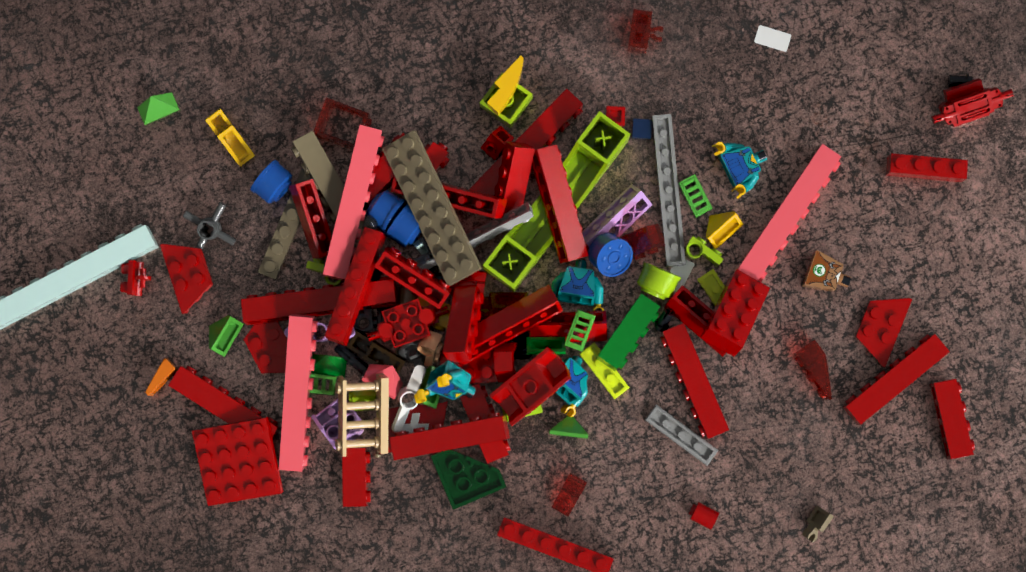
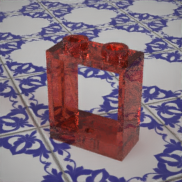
[313,97,372,150]

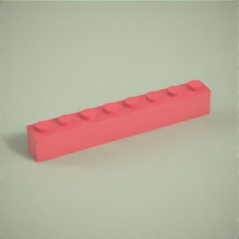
[322,125,384,281]
[737,144,842,282]
[279,314,318,472]

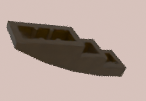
[347,327,406,374]

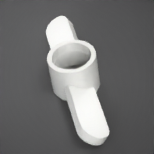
[392,365,426,432]

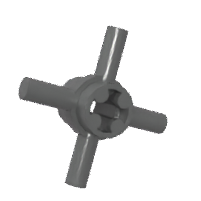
[183,202,236,249]

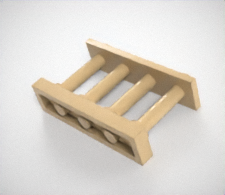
[335,373,389,457]

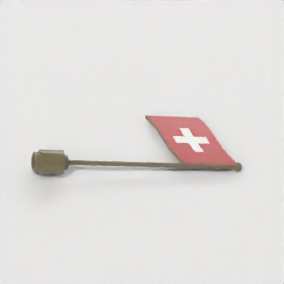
[374,285,448,458]

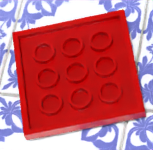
[192,417,284,506]

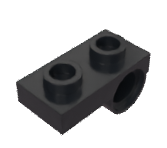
[355,306,378,333]

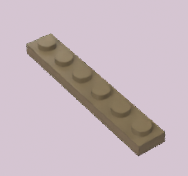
[258,169,311,280]

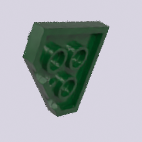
[431,450,506,510]

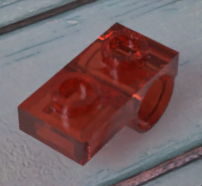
[552,473,587,516]

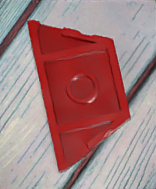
[160,244,213,314]
[855,298,912,368]
[244,321,287,374]

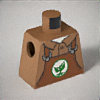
[802,250,851,292]

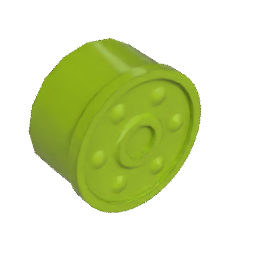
[637,262,681,299]

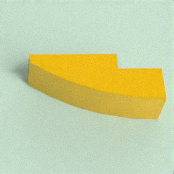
[487,55,524,116]
[205,108,255,166]

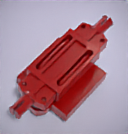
[931,78,1014,127]
[367,298,450,348]

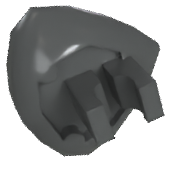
[398,339,426,367]

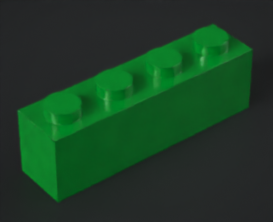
[596,293,660,371]

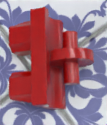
[120,260,151,296]

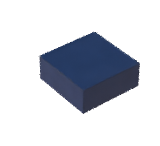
[632,119,652,139]

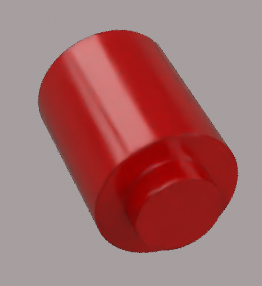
[688,502,719,530]

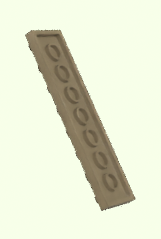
[382,130,482,286]

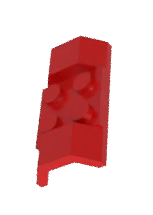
[440,342,517,384]
[489,347,571,426]

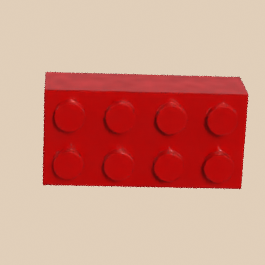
[701,269,770,357]

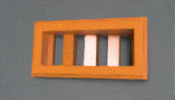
[145,358,178,396]

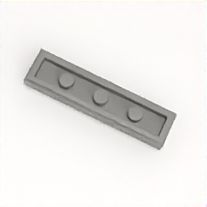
[645,405,719,466]

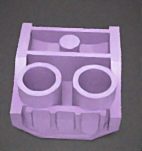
[311,399,365,450]

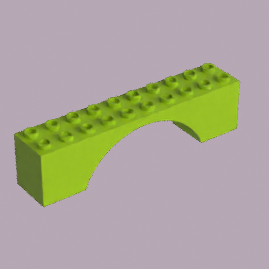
[483,111,631,293]

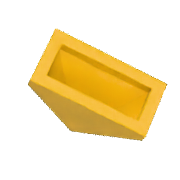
[706,211,744,249]

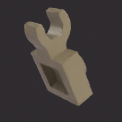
[802,505,834,543]

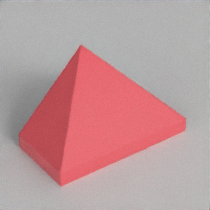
[361,364,403,399]

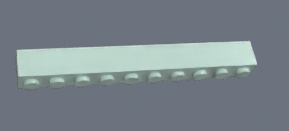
[0,224,159,330]

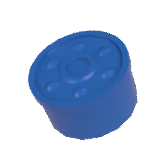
[250,160,293,204]
[366,190,407,234]
[385,204,422,248]
[588,233,633,277]

